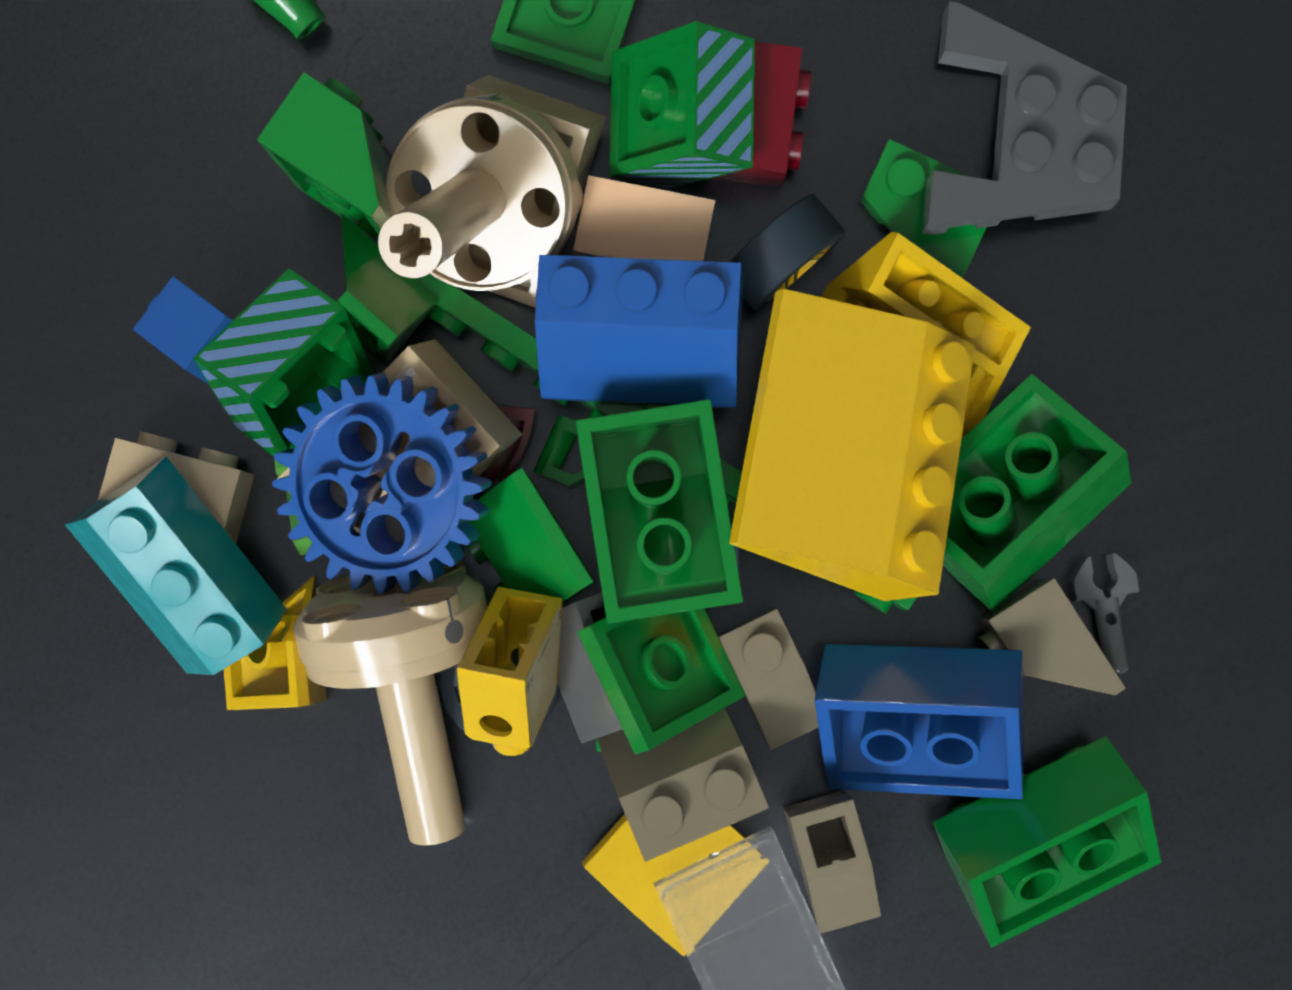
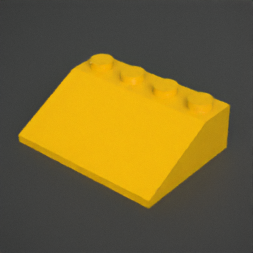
[729,289,975,601]

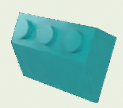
[64,456,287,675]

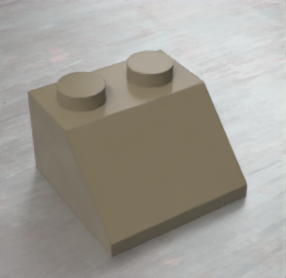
[597,708,769,862]

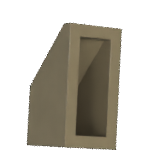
[977,578,1126,695]
[717,608,818,750]

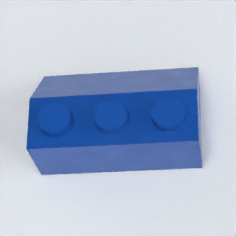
[535,255,744,409]
[815,644,1025,799]

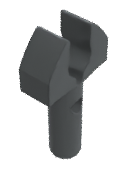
[1068,553,1139,675]

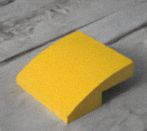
[581,814,770,957]

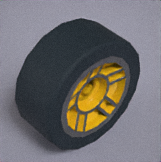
[730,193,846,311]

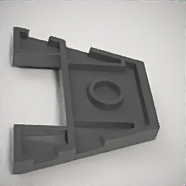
[922,1,1127,235]

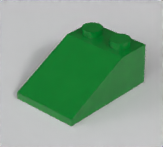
[576,400,743,624]

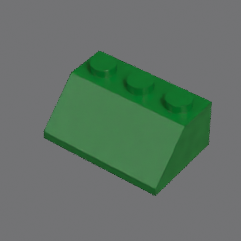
[257,72,392,241]
[943,374,1132,613]
[933,736,1162,948]

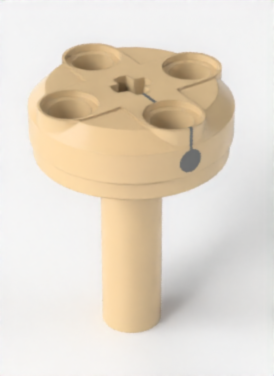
[378,93,583,291]
[293,560,488,845]

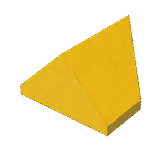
[223,575,327,710]

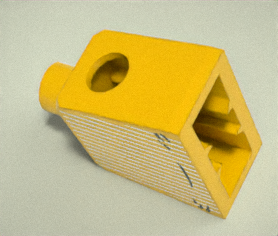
[457,587,562,756]

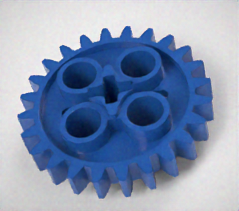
[272,372,491,594]

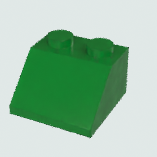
[466,468,597,604]

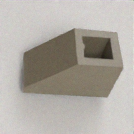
[783,790,881,934]

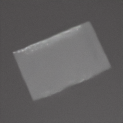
[653,826,845,990]

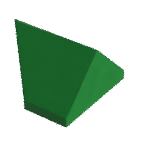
[338,212,439,366]

